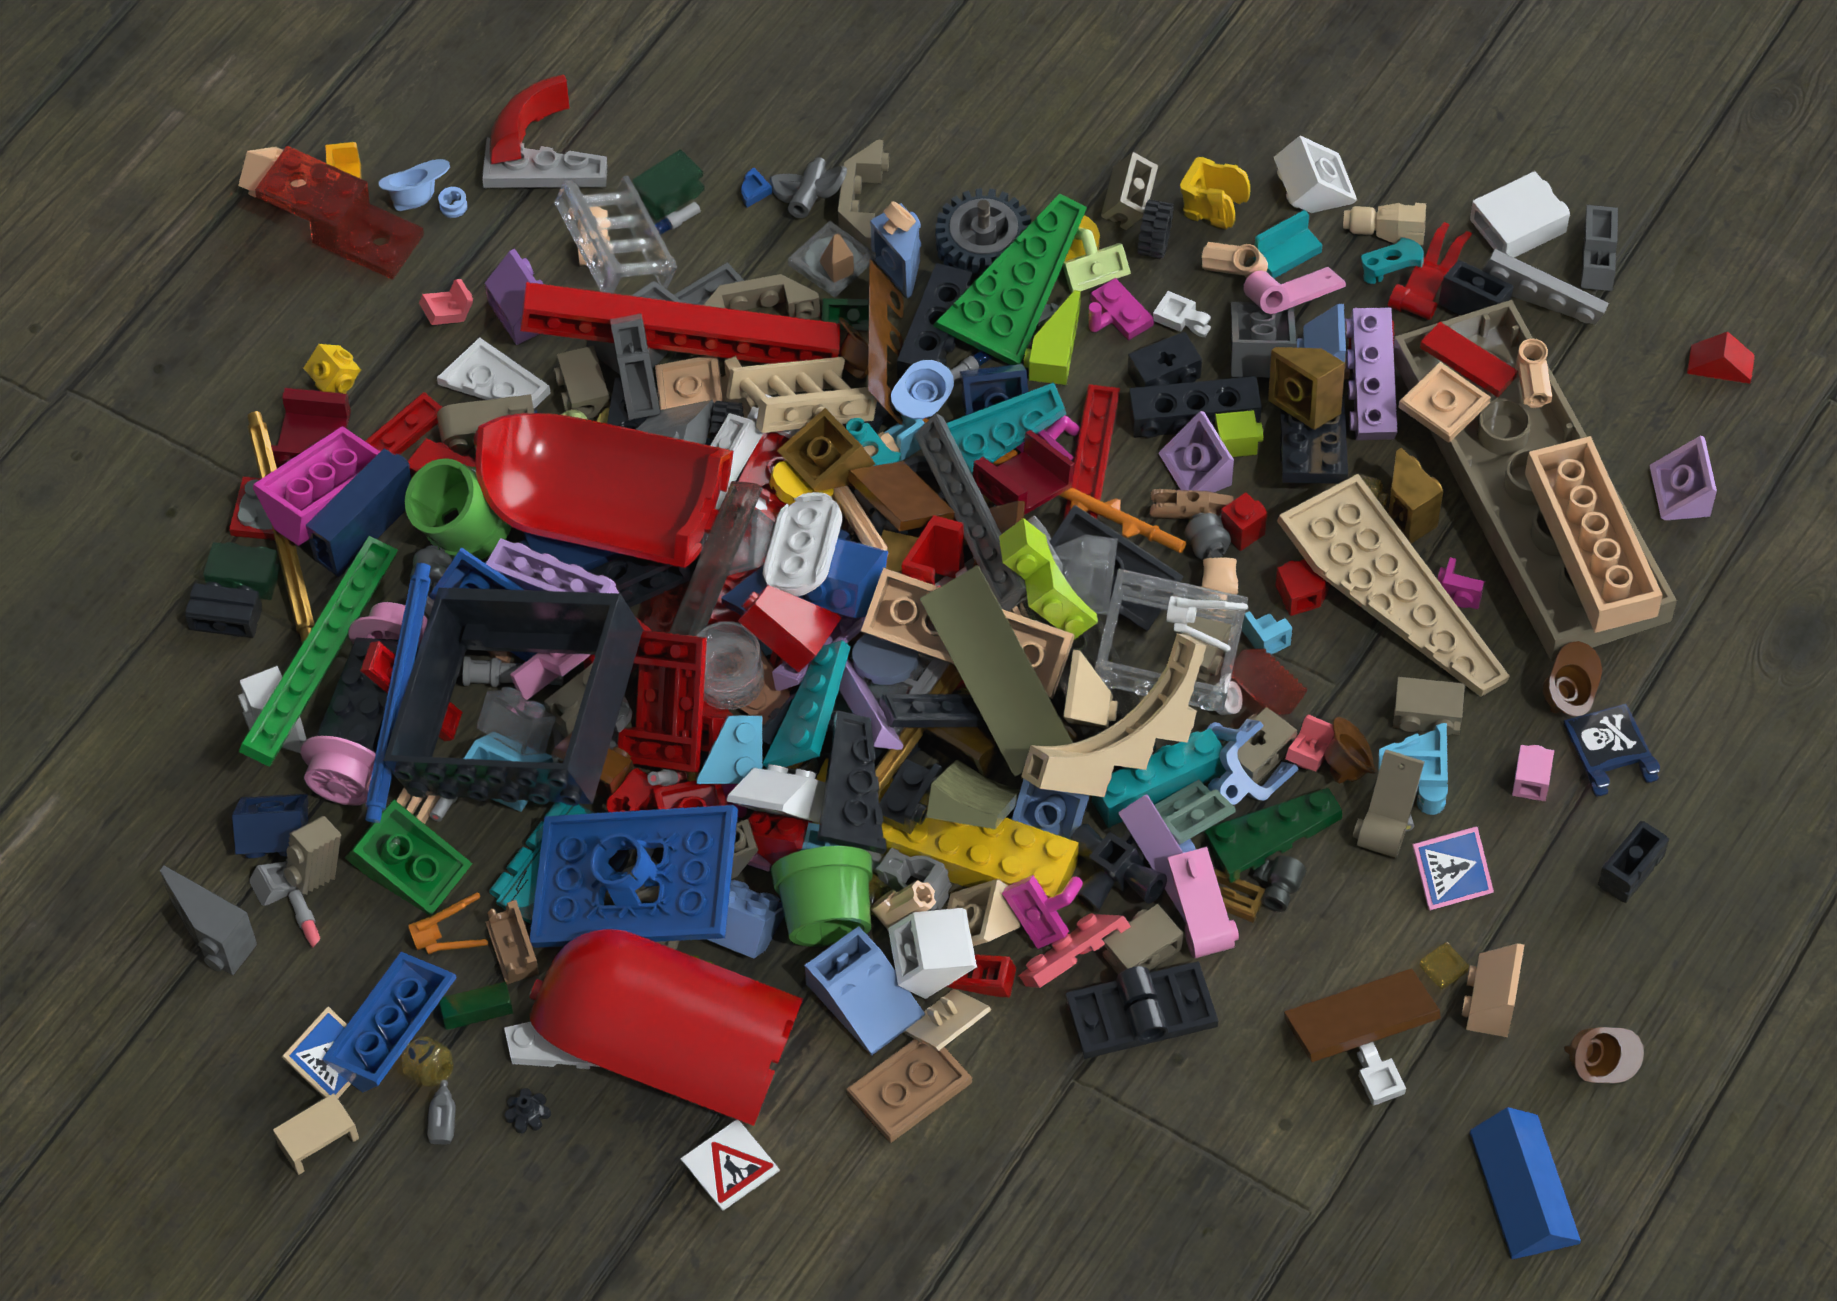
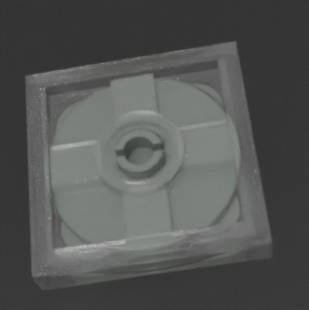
[788,221,876,298]

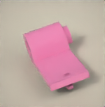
[1244,267,1346,314]
[1167,847,1239,959]

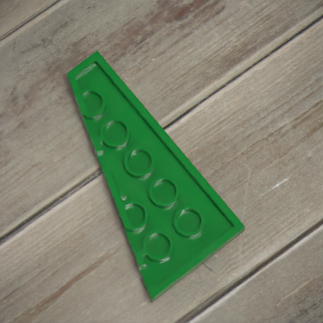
[933,194,1087,365]

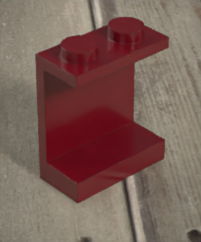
[271,388,351,468]
[973,430,1075,515]

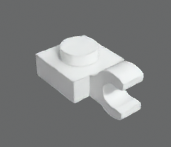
[1153,291,1211,337]
[1357,1042,1406,1106]

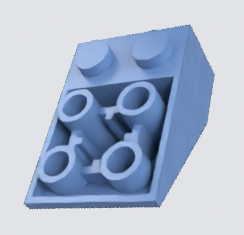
[805,926,925,1056]

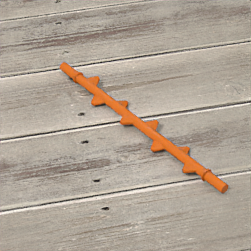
[922,418,1186,553]

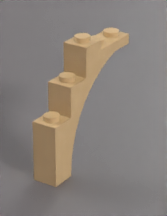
[1021,633,1206,797]

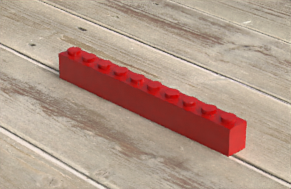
[520,282,840,364]

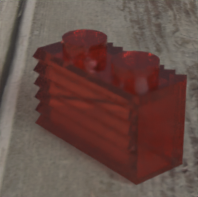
[1228,648,1307,715]

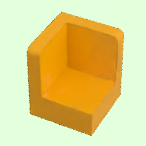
[326,142,362,192]

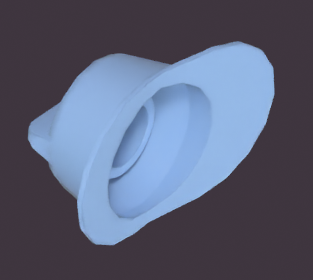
[379,159,450,211]
[891,360,954,419]

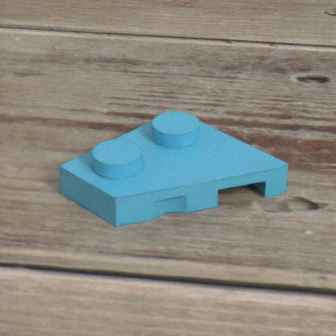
[696,715,762,784]
[1378,723,1448,787]

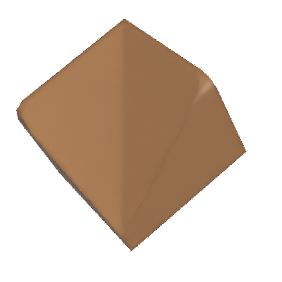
[820,234,854,283]

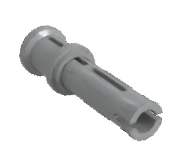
[463,656,564,687]

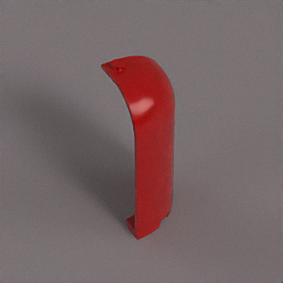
[474,413,734,568]
[529,929,803,1126]

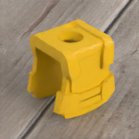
[1180,157,1250,230]

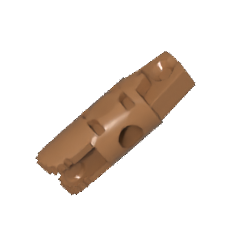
[1150,489,1234,519]

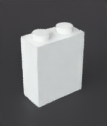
[1470,171,1570,258]

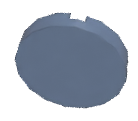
[852,634,918,685]

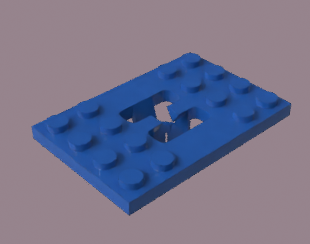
[530,805,738,948]

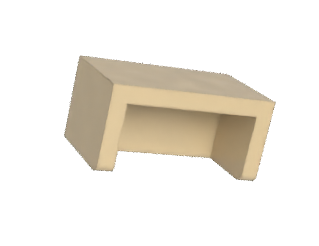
[273,1093,359,1175]

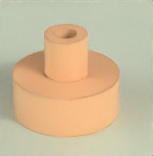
[883,201,916,235]

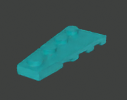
[946,383,1066,476]
[762,640,851,769]

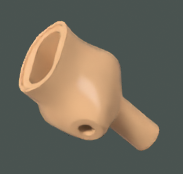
[1202,558,1238,614]

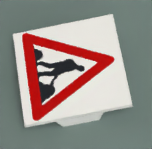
[681,1120,780,1211]

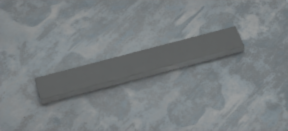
[915,414,1027,611]

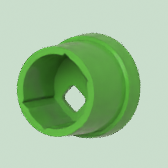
[405,459,512,560]
[770,846,873,947]

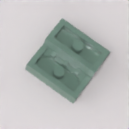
[1154,779,1236,845]

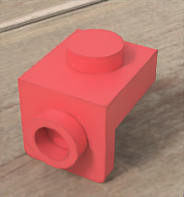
[419,279,473,325]
[1285,715,1334,772]

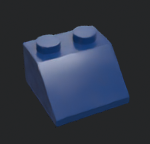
[805,538,888,618]

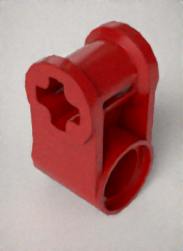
[607,768,664,813]

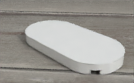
[763,492,842,597]

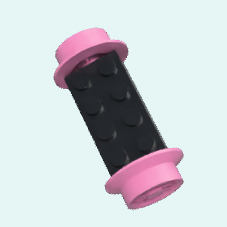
[301,602,428,806]

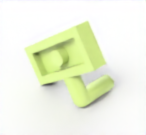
[1063,227,1131,293]

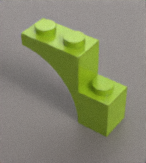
[999,518,1098,639]

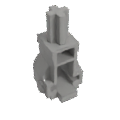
[865,847,952,911]

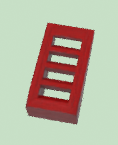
[946,954,1016,998]

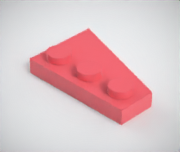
[1019,913,1131,988]

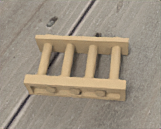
[726,357,877,433]

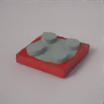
[229,477,275,540]

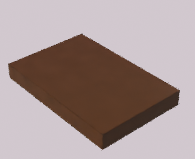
[848,461,955,531]

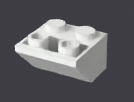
[888,908,977,999]

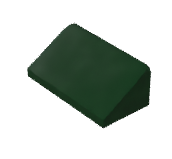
[822,298,869,331]
[439,982,514,1030]

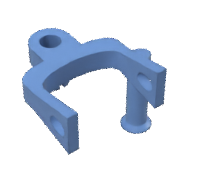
[1207,719,1299,805]

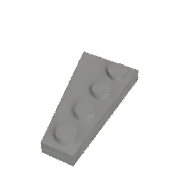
[483,137,608,188]
[1481,249,1609,325]

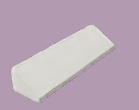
[710,413,763,510]

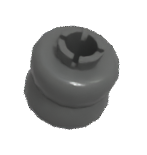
[1184,513,1231,560]
[409,545,452,595]

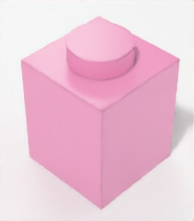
[1512,745,1554,801]

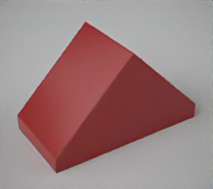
[1687,331,1755,384]

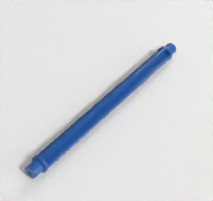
[365,563,431,823]

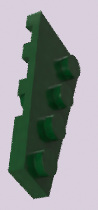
[1204,787,1342,883]

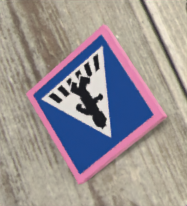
[1412,826,1494,910]

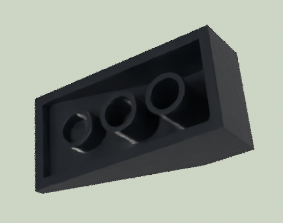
[1050,505,1184,631]

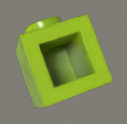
[1215,410,1263,457]

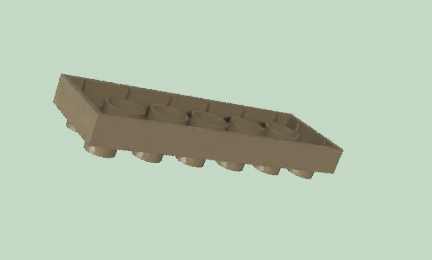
[1393,300,1677,661]

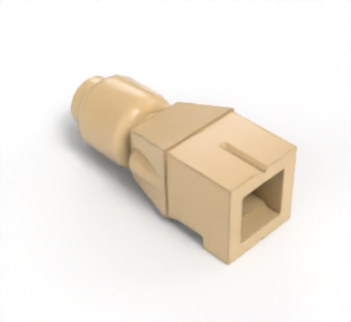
[1343,203,1426,245]

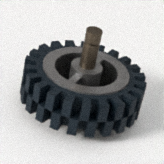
[936,188,1031,279]

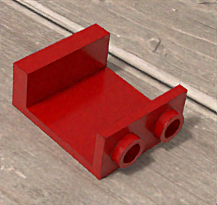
[901,515,965,586]

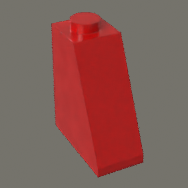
[738,585,842,673]

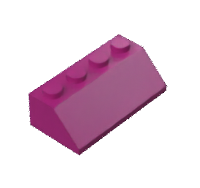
[253,426,380,546]

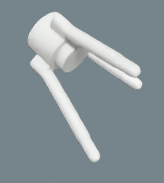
[1167,596,1248,652]

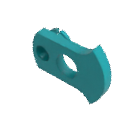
[1362,237,1424,284]
[846,418,901,466]

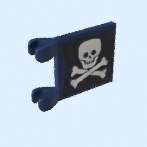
[1563,704,1660,797]

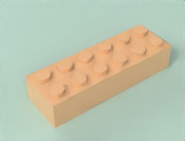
[1525,436,1663,633]
[861,568,1075,699]

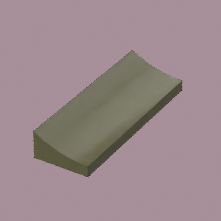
[920,565,1073,777]
[926,758,1021,829]

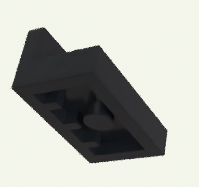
[879,759,942,834]

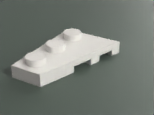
[437,338,550,408]
[504,1022,600,1069]

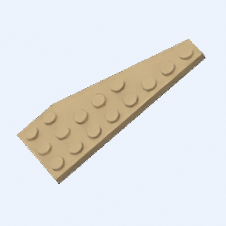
[1277,474,1510,697]

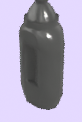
[427,1080,456,1144]

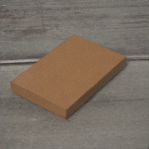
[847,1039,972,1143]

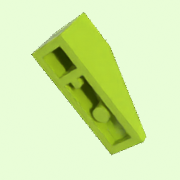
[1024,290,1081,385]

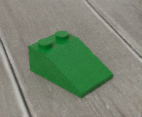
[344,800,473,916]

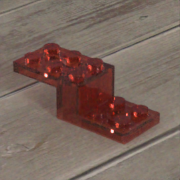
[255,146,424,279]

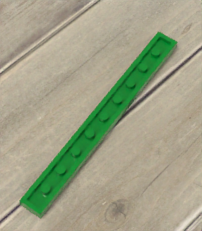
[239,536,398,767]

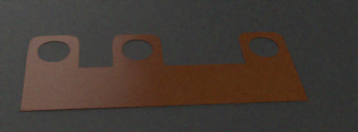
[868,259,904,425]

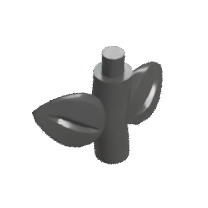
[770,157,847,218]

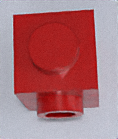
[1221,492,1267,551]

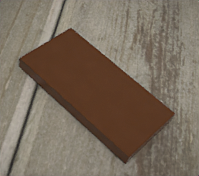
[1284,968,1441,1062]

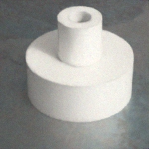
[1207,681,1243,715]

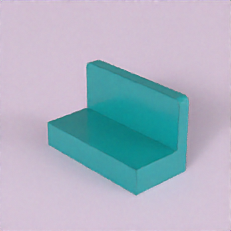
[1253,210,1323,278]

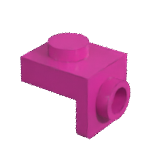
[1437,557,1484,609]

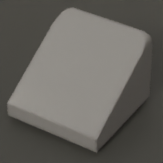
[250,861,299,906]

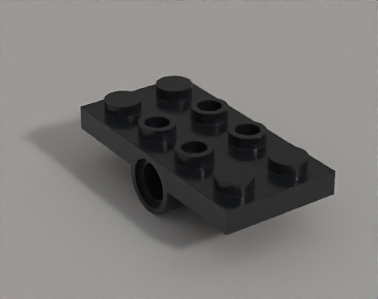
[1280,395,1348,484]
[1066,961,1218,1059]

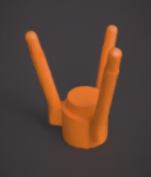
[408,893,488,955]

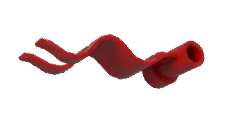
[1388,222,1472,320]

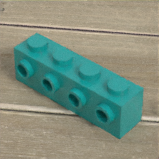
[1092,728,1226,828]

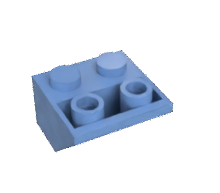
[707,880,784,959]

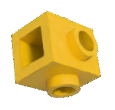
[303,344,361,394]

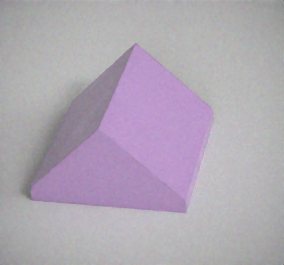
[1159,411,1234,493]
[1650,435,1717,520]

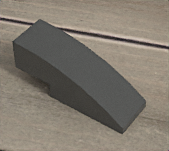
[1581,205,1618,291]
[610,314,660,420]

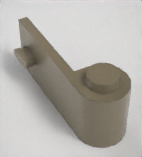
[437,394,534,455]
[1353,749,1425,858]

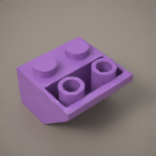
[485,249,543,345]

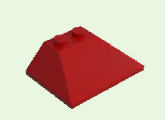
[618,630,707,772]

